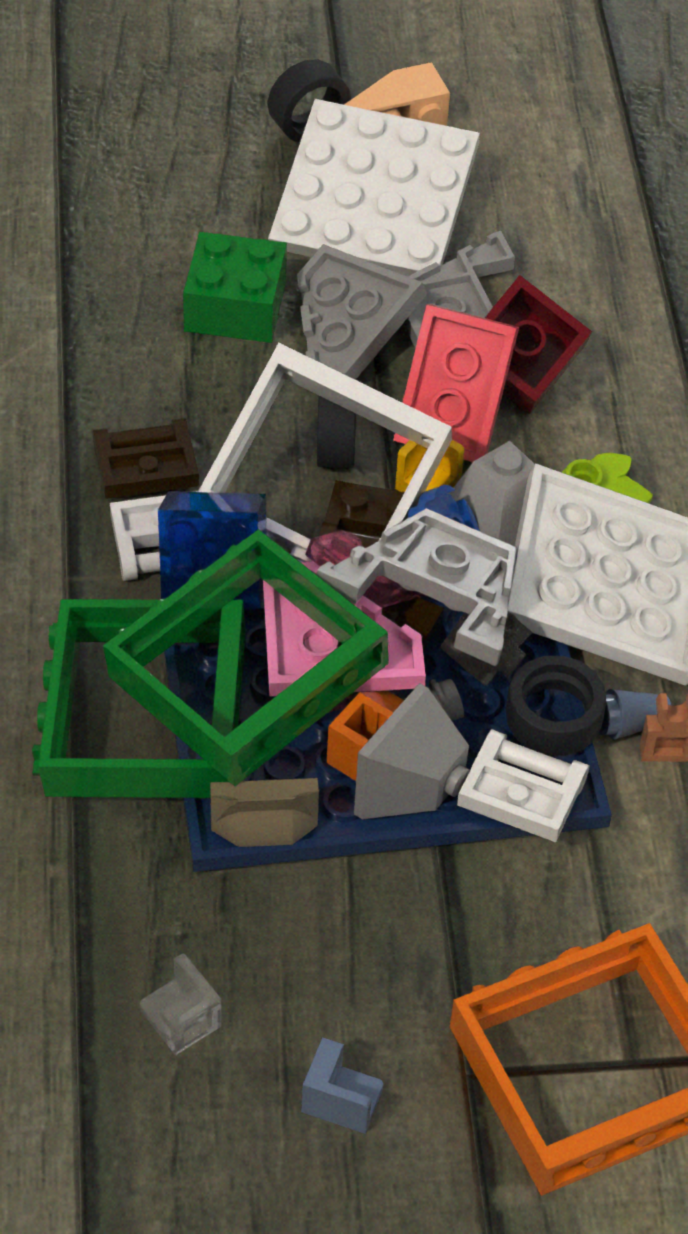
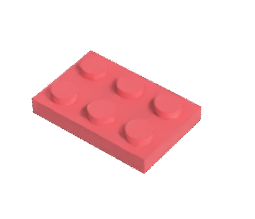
[393,304,519,462]

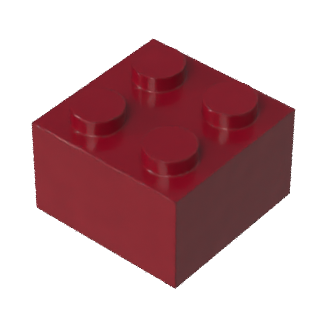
[485,275,592,415]

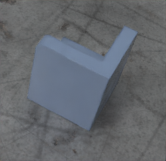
[301,1037,383,1134]

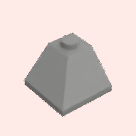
[449,441,534,546]
[354,683,470,819]

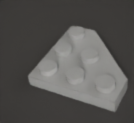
[297,244,427,380]

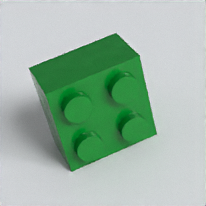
[183,232,287,343]

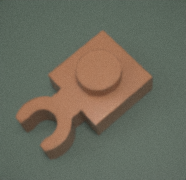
[640,693,688,762]

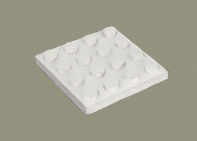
[268,99,480,276]
[506,463,688,686]

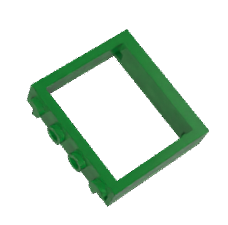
[103,529,389,786]
[32,599,246,798]

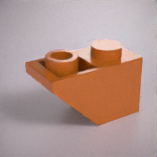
[327,690,404,781]

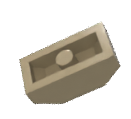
[210,778,319,847]

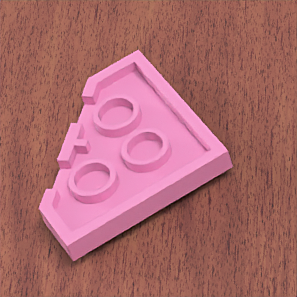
[263,561,426,696]

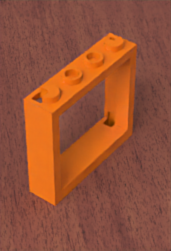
[450,923,688,1196]

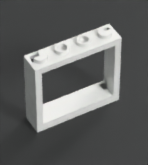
[197,343,452,582]

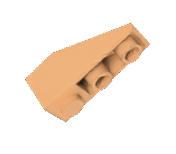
[344,62,450,126]

